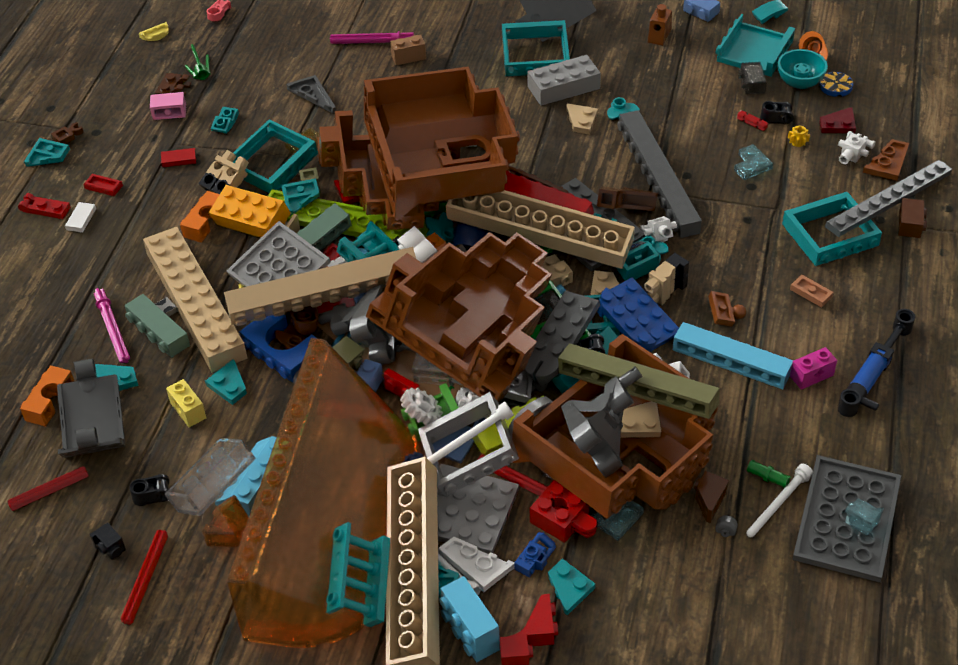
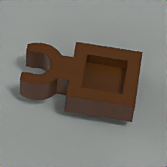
[51,122,84,144]

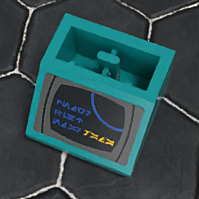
[616,240,659,281]

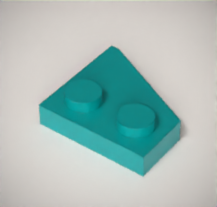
[24,138,70,167]
[281,178,320,216]
[205,359,247,405]
[95,364,139,391]
[548,558,595,615]

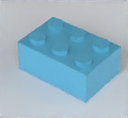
[439,576,500,663]

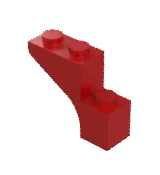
[500,594,558,665]

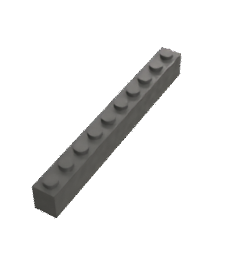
[617,110,702,238]

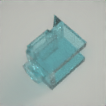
[845,498,884,536]

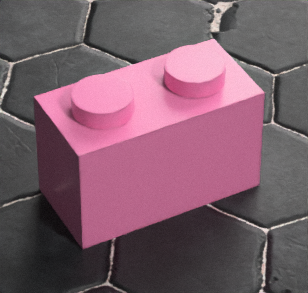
[150,92,186,120]

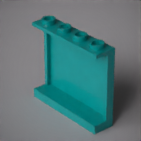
[716,14,795,77]

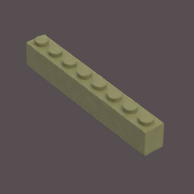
[558,343,720,419]

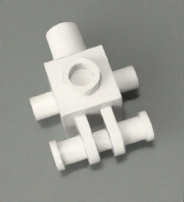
[838,131,876,164]
[640,216,677,242]

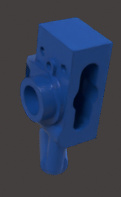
[514,532,556,577]

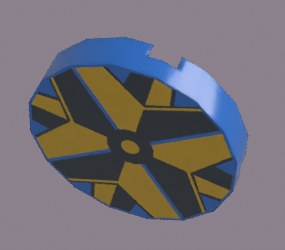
[819,72,853,97]

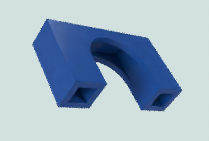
[239,315,326,383]

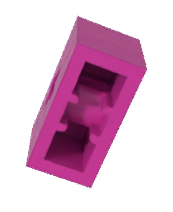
[790,347,837,390]

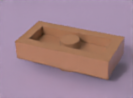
[790,275,833,308]

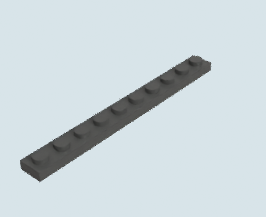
[825,160,952,237]

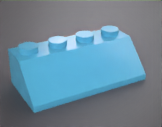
[215,436,293,519]

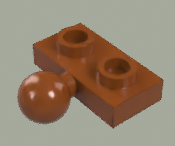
[708,291,746,327]

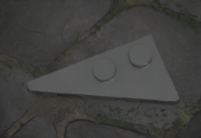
[286,75,336,113]

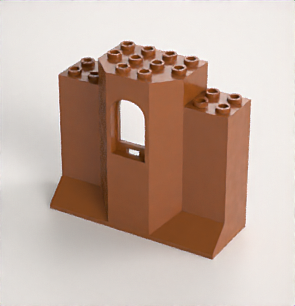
[364,67,520,220]
[512,334,718,519]

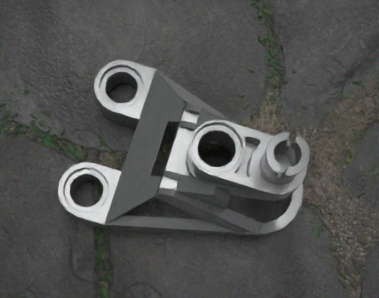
[318,284,396,366]
[561,366,643,478]

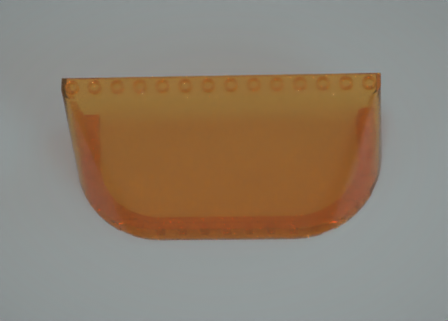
[227,338,421,648]

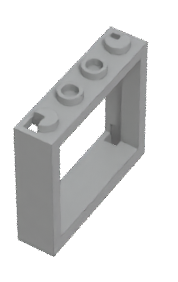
[418,392,519,497]

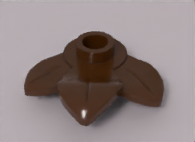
[275,324,313,349]

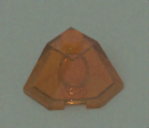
[202,495,255,547]

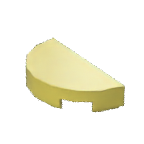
[139,22,169,41]

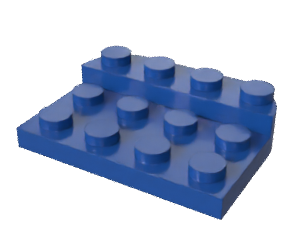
[597,277,679,352]

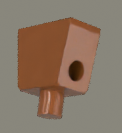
[648,4,672,46]

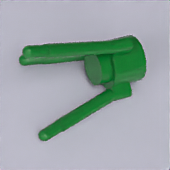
[185,44,211,80]

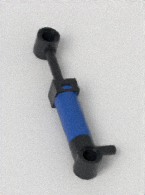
[838,309,915,417]

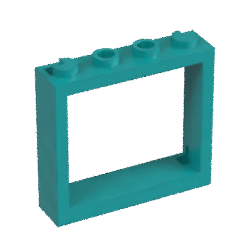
[502,20,570,76]
[233,119,318,193]
[782,192,882,266]

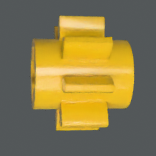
[788,126,810,147]

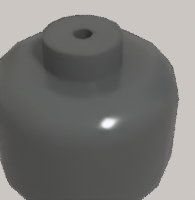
[715,515,738,537]

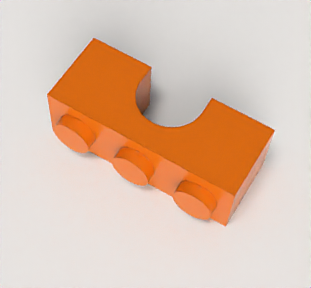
[180,191,220,243]
[20,365,75,427]

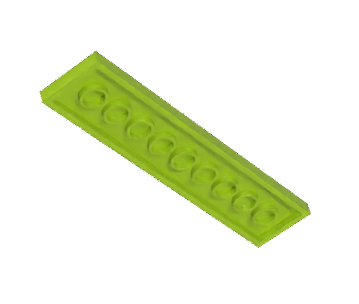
[268,189,429,240]

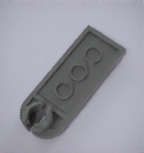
[525,291,600,385]

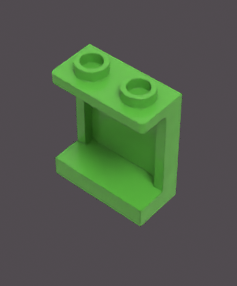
[400,383,458,442]

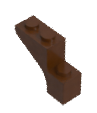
[597,186,658,211]

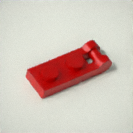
[18,193,71,219]

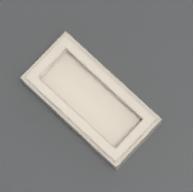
[65,202,96,233]

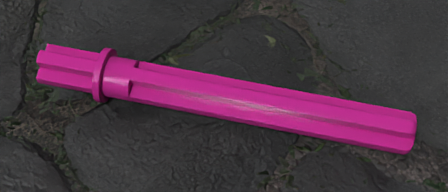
[330,31,414,44]
[94,288,130,363]

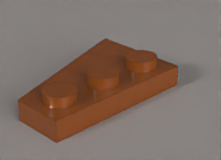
[863,139,909,181]

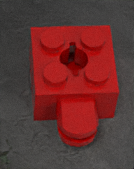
[530,480,597,543]

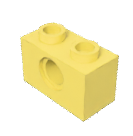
[166,379,206,427]

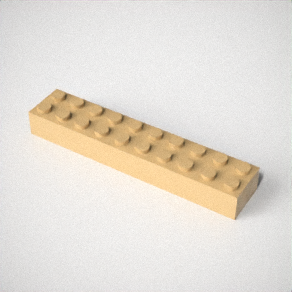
[446,190,635,269]
[143,227,248,373]
[224,247,416,326]
[386,457,440,665]

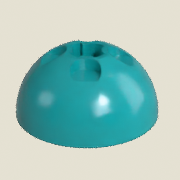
[778,49,828,89]

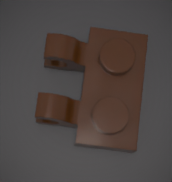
[155,73,192,96]

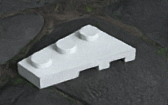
[438,537,514,592]

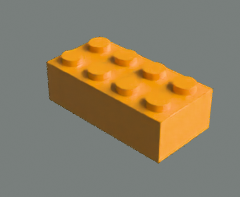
[209,185,291,238]

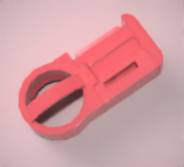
[207,0,231,21]

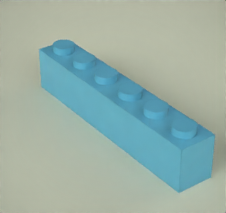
[673,322,793,389]

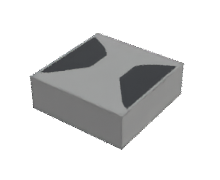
[155,297,178,316]

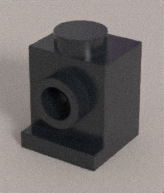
[89,522,126,559]

